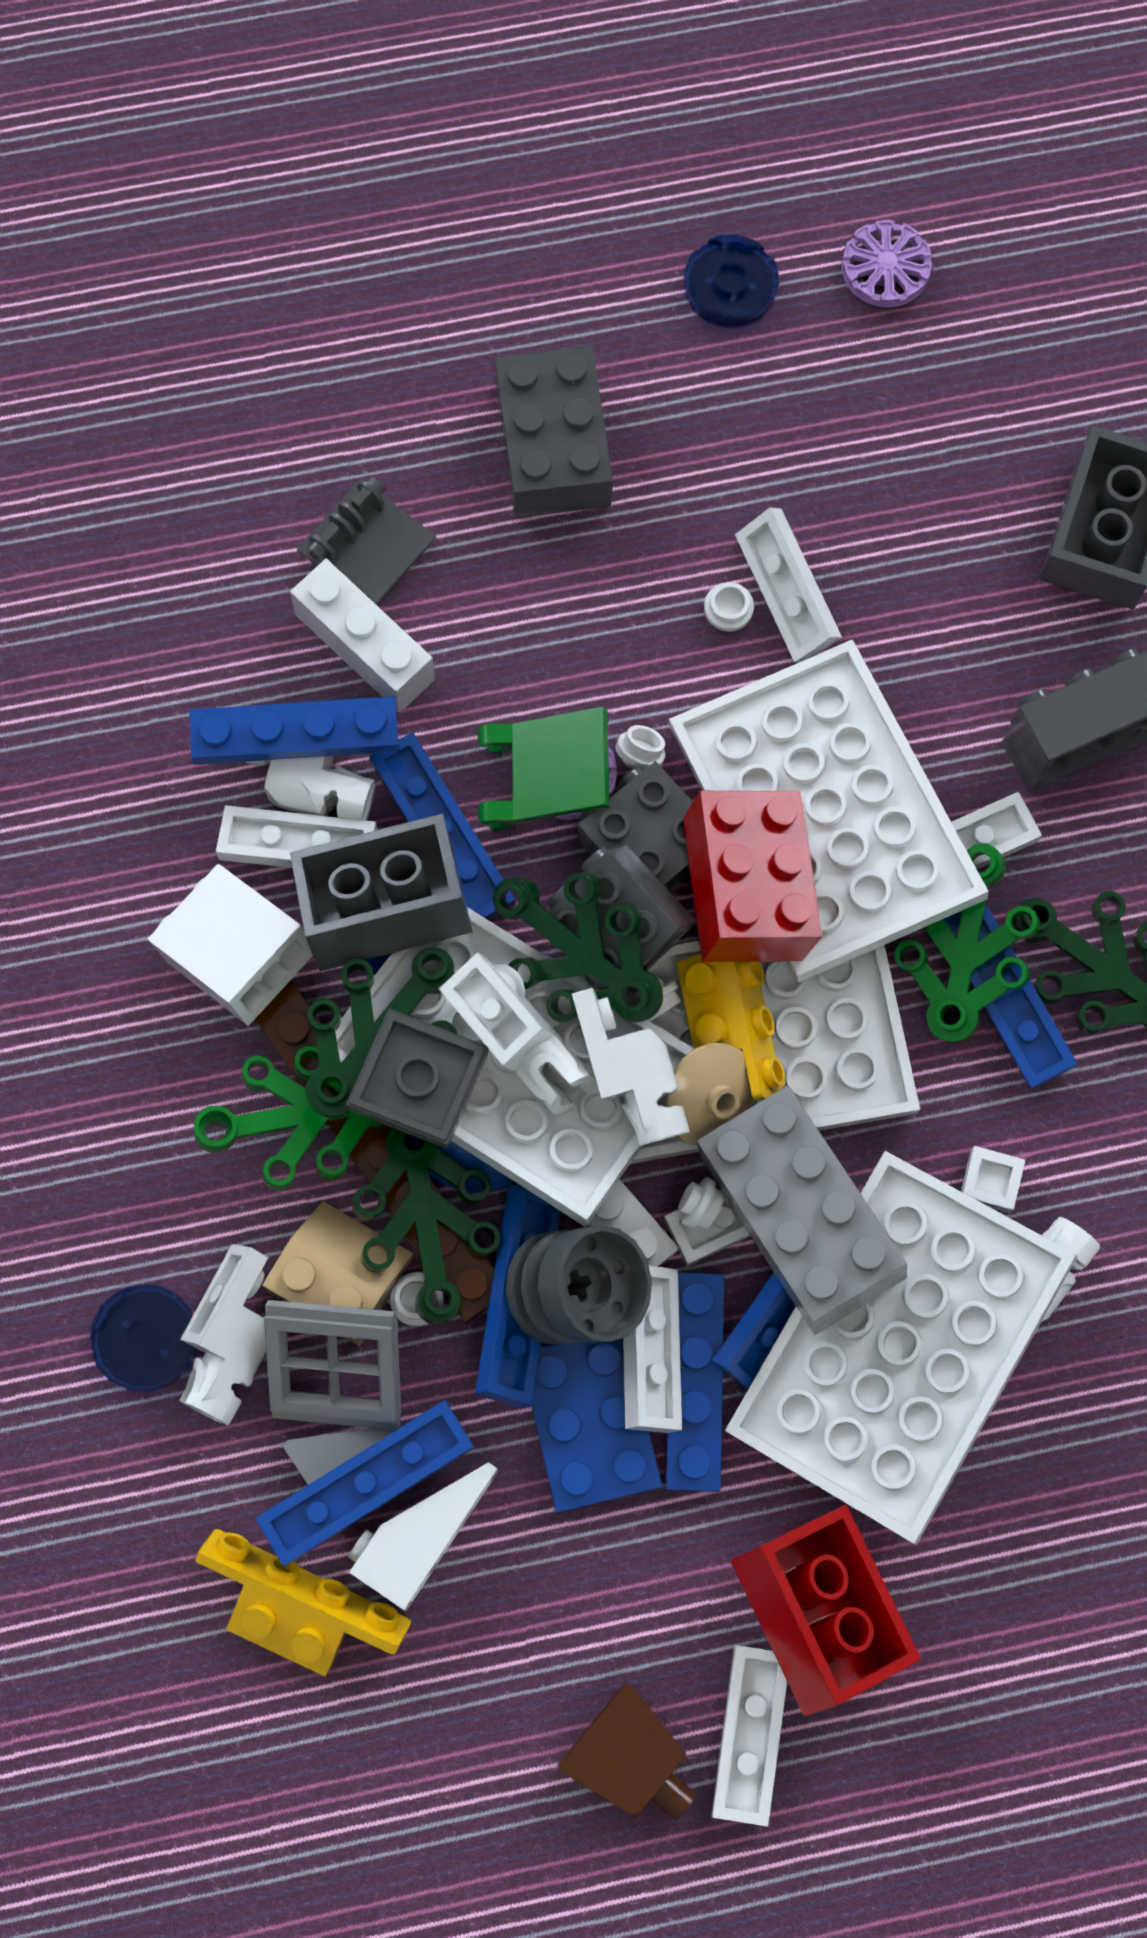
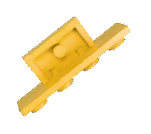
[676,954,785,1101]
[195,1529,411,1677]

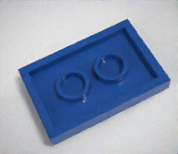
[531,1338,662,1514]

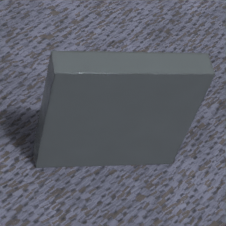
[346,1008,489,1149]

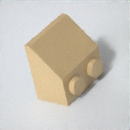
[262,1201,414,1347]

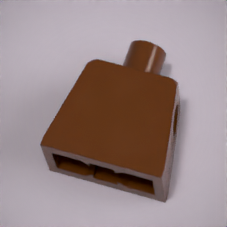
[557,1682,697,1821]

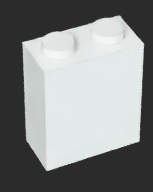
[148,864,313,1026]

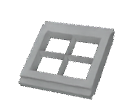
[264,1300,401,1430]

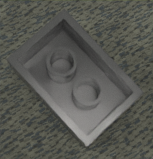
[495,346,613,518]
[1039,425,1147,610]
[1002,649,1147,793]
[290,813,473,971]

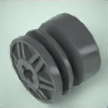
[506,1225,652,1345]

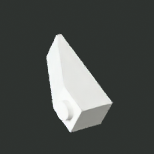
[348,1462,498,1611]

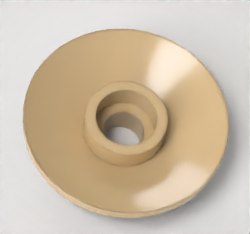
[663,1043,757,1146]

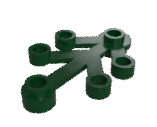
[493,872,663,1022]
[1014,891,1147,1035]
[305,947,458,1118]
[352,1128,500,1325]

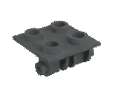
[297,477,436,605]

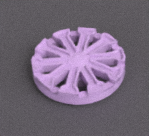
[841,220,932,307]

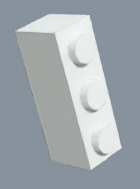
[290,558,435,713]

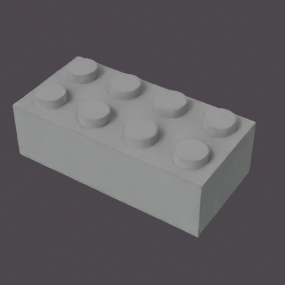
[697,1085,907,1335]

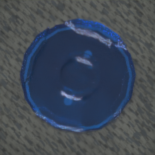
[683,234,779,328]
[90,1284,198,1392]

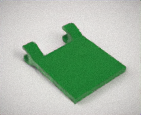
[478,706,610,831]

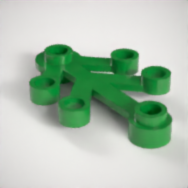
[894,843,1040,1043]
[194,1046,384,1191]

